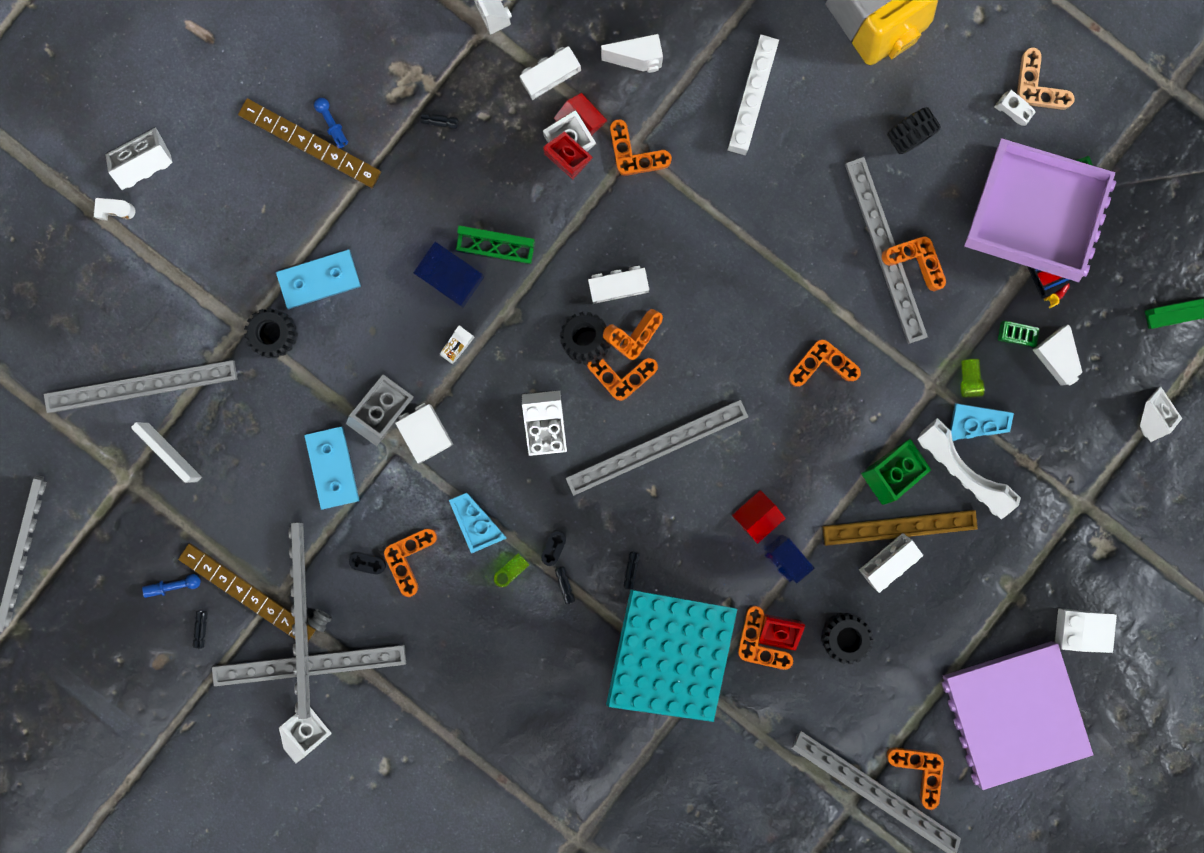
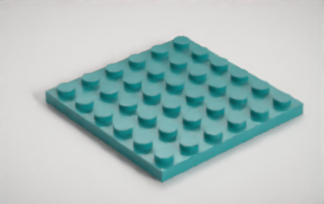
[606,589,737,722]

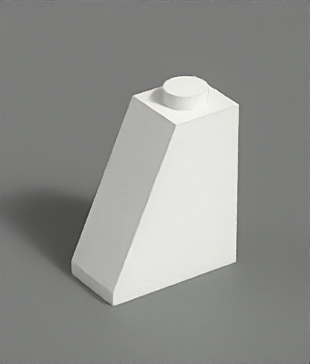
[1033,325,1082,386]

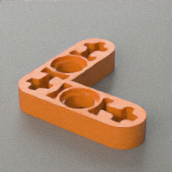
[610,120,672,176]
[882,237,946,291]
[603,309,663,360]
[788,340,861,387]
[587,358,658,401]
[384,528,437,597]
[738,605,793,670]
[886,747,944,810]

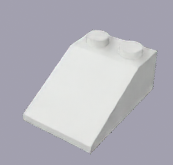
[474,0,512,35]
[601,34,663,73]
[1055,608,1117,653]

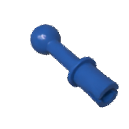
[314,98,348,148]
[142,574,201,598]

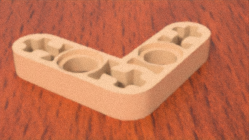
[1017,48,1075,110]

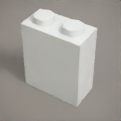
[395,403,453,463]

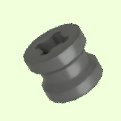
[308,609,332,632]

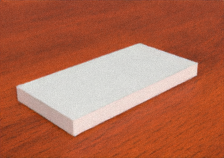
[132,422,202,483]

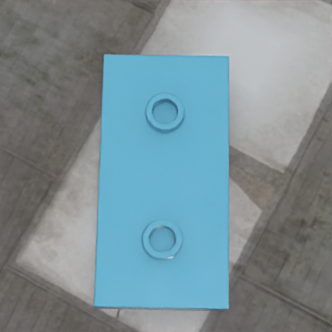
[276,250,361,309]
[305,427,360,510]

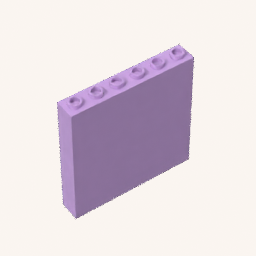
[964,138,1116,282]
[942,641,1093,790]

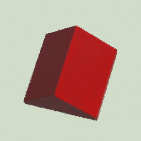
[554,93,607,136]
[543,131,593,180]
[732,490,786,544]
[758,614,805,651]

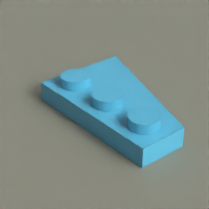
[950,403,1014,441]
[449,493,507,553]

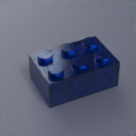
[413,242,484,308]
[764,534,815,584]

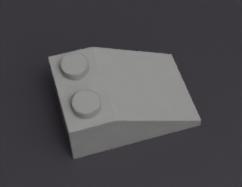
[346,375,414,446]

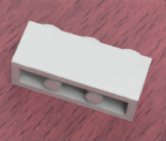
[520,46,581,100]
[588,266,649,304]
[859,533,923,593]

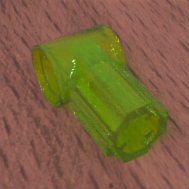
[961,359,984,398]
[494,553,529,587]

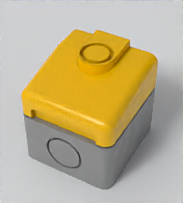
[825,0,938,65]

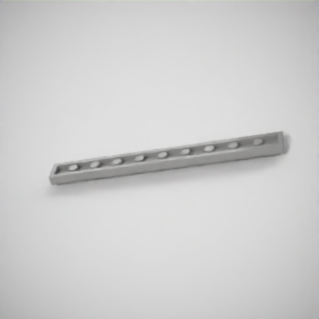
[845,157,928,344]
[44,360,238,413]
[566,400,748,496]
[289,523,311,719]
[212,645,406,686]
[791,731,961,853]

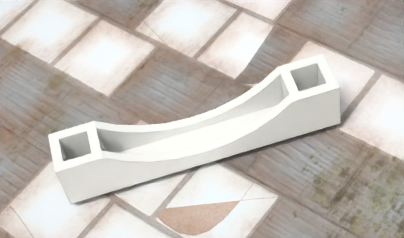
[728,35,779,155]
[918,418,1021,519]

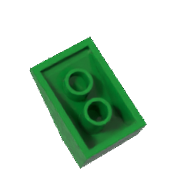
[861,439,931,505]

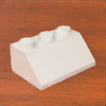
[105,127,172,190]

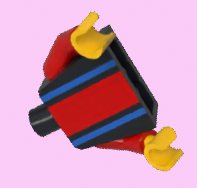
[1027,266,1073,308]

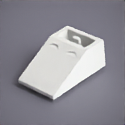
[522,391,567,456]

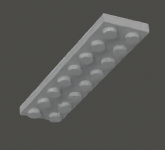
[0,475,47,632]

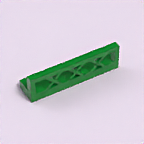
[456,226,535,264]
[1145,299,1204,329]

